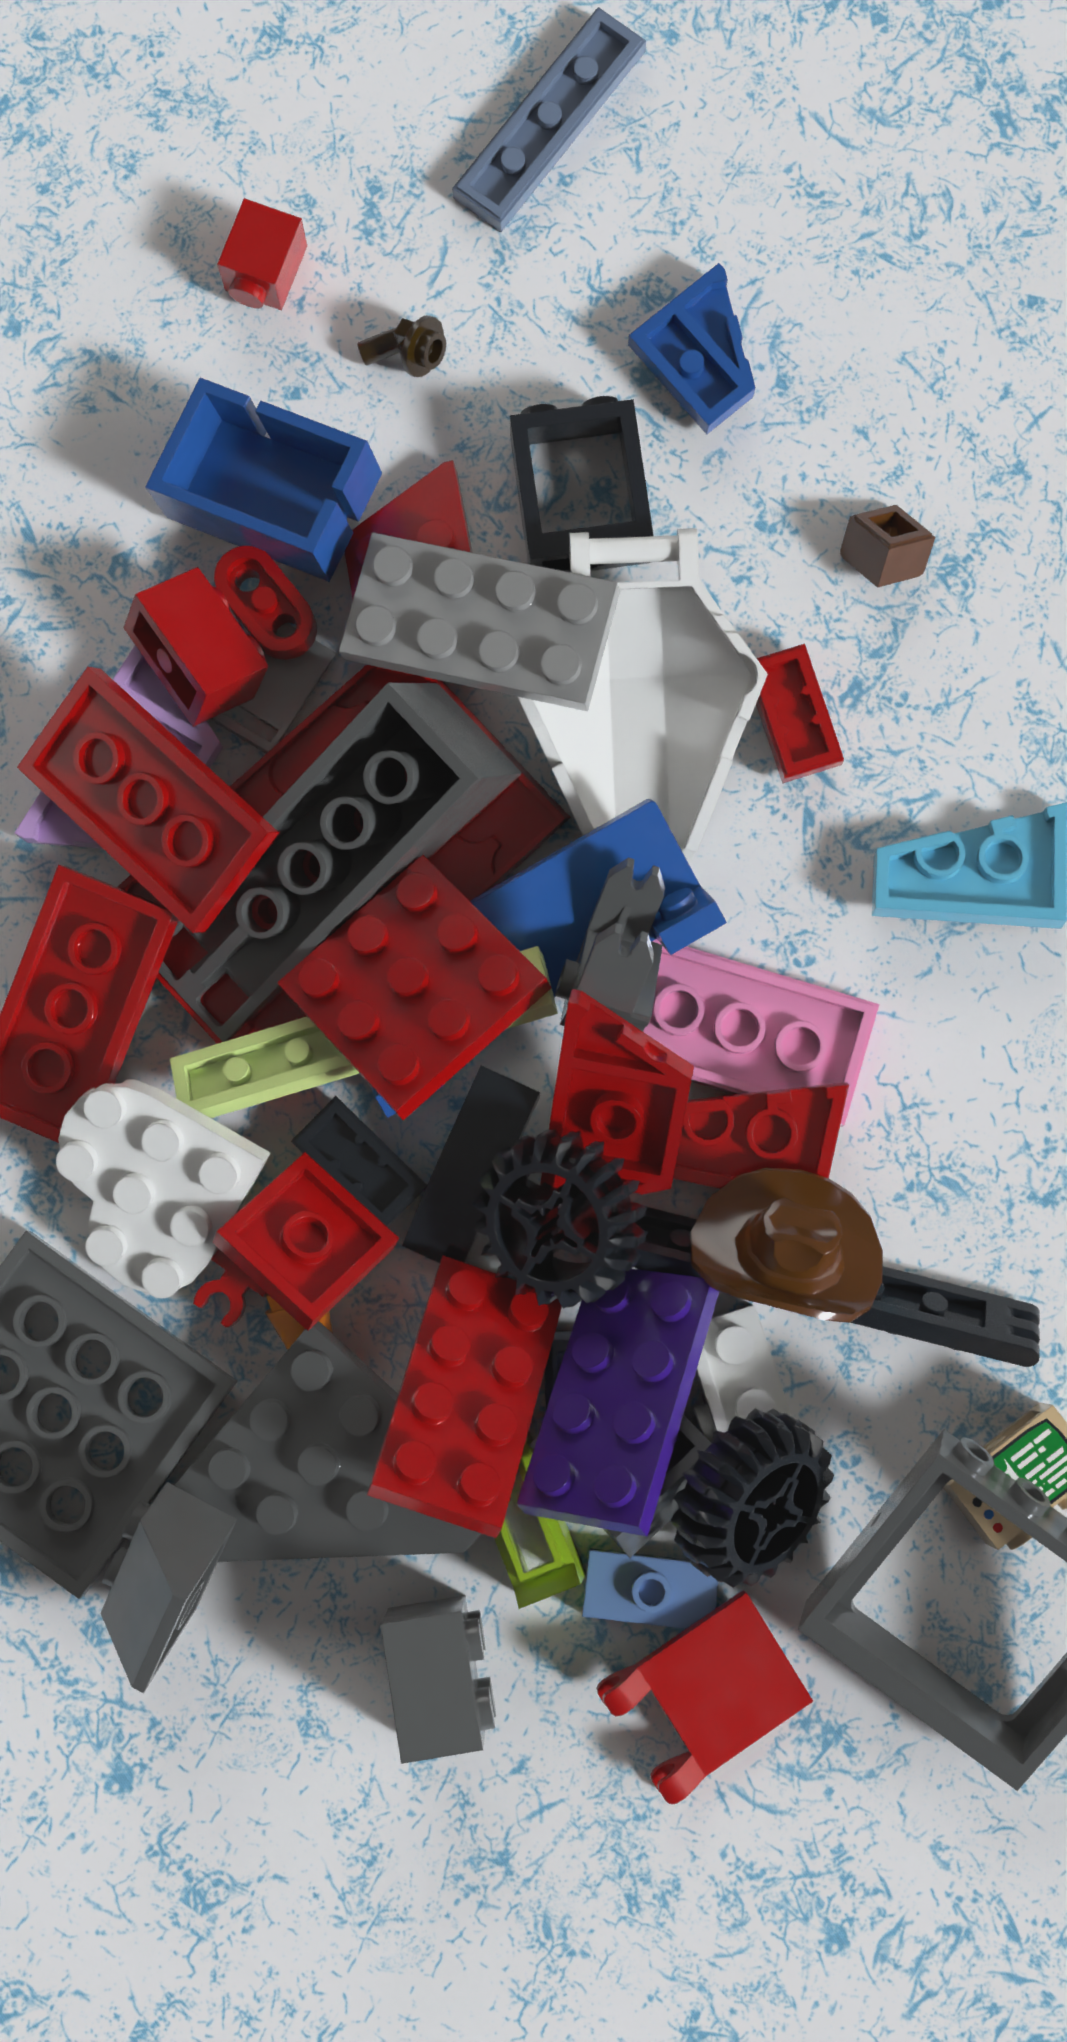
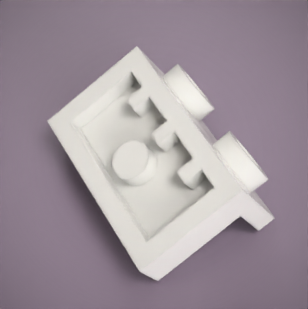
[694,1305,792,1443]

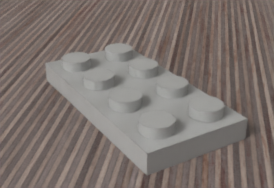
[339,533,620,712]

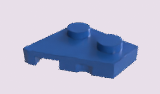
[628,263,756,435]

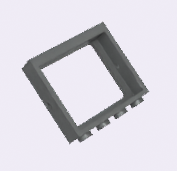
[798,1429,1067,1791]

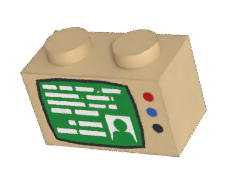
[943,1403,1067,1550]

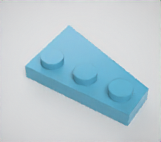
[872,802,1067,929]

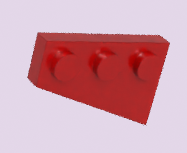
[673,1082,849,1189]

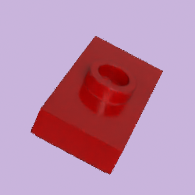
[756,643,844,784]

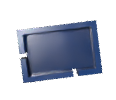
[145,377,382,582]

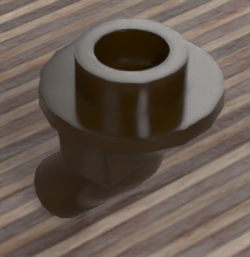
[357,315,446,377]

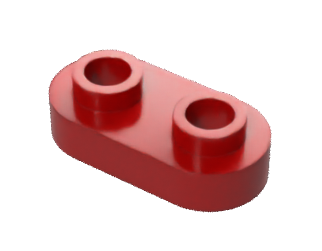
[214,546,317,660]

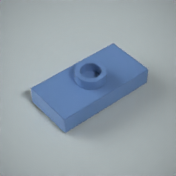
[582,1548,718,1629]

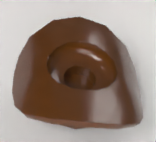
[690,1167,883,1323]

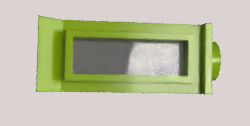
[494,1431,586,1609]

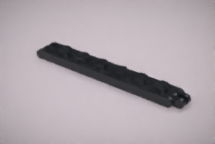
[633,1207,1040,1367]

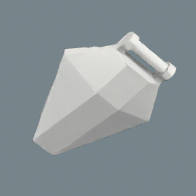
[518,528,768,865]

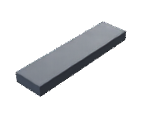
[452,7,646,232]

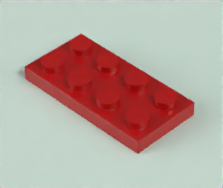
[17,666,279,933]
[0,865,179,1143]
[367,1256,562,1538]

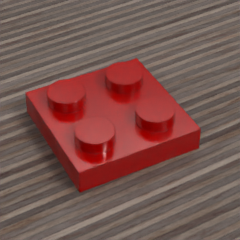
[212,1152,399,1331]

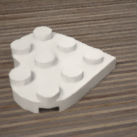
[56,1079,271,1298]

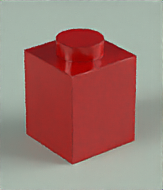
[217,198,307,311]

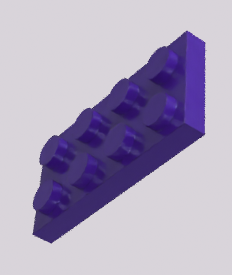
[516,1269,719,1537]

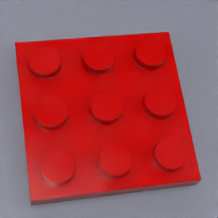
[277,855,551,1120]

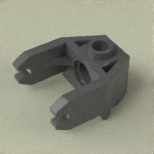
[555,857,665,1031]

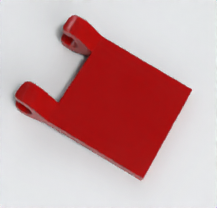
[596,1590,813,1804]

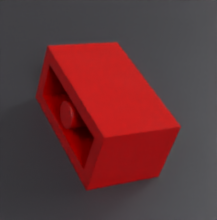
[123,567,269,727]

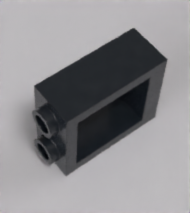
[510,396,654,573]

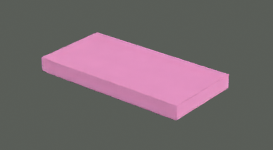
[643,939,879,1127]

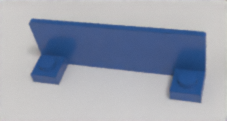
[372,799,727,1118]

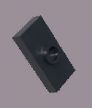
[291,1096,427,1227]

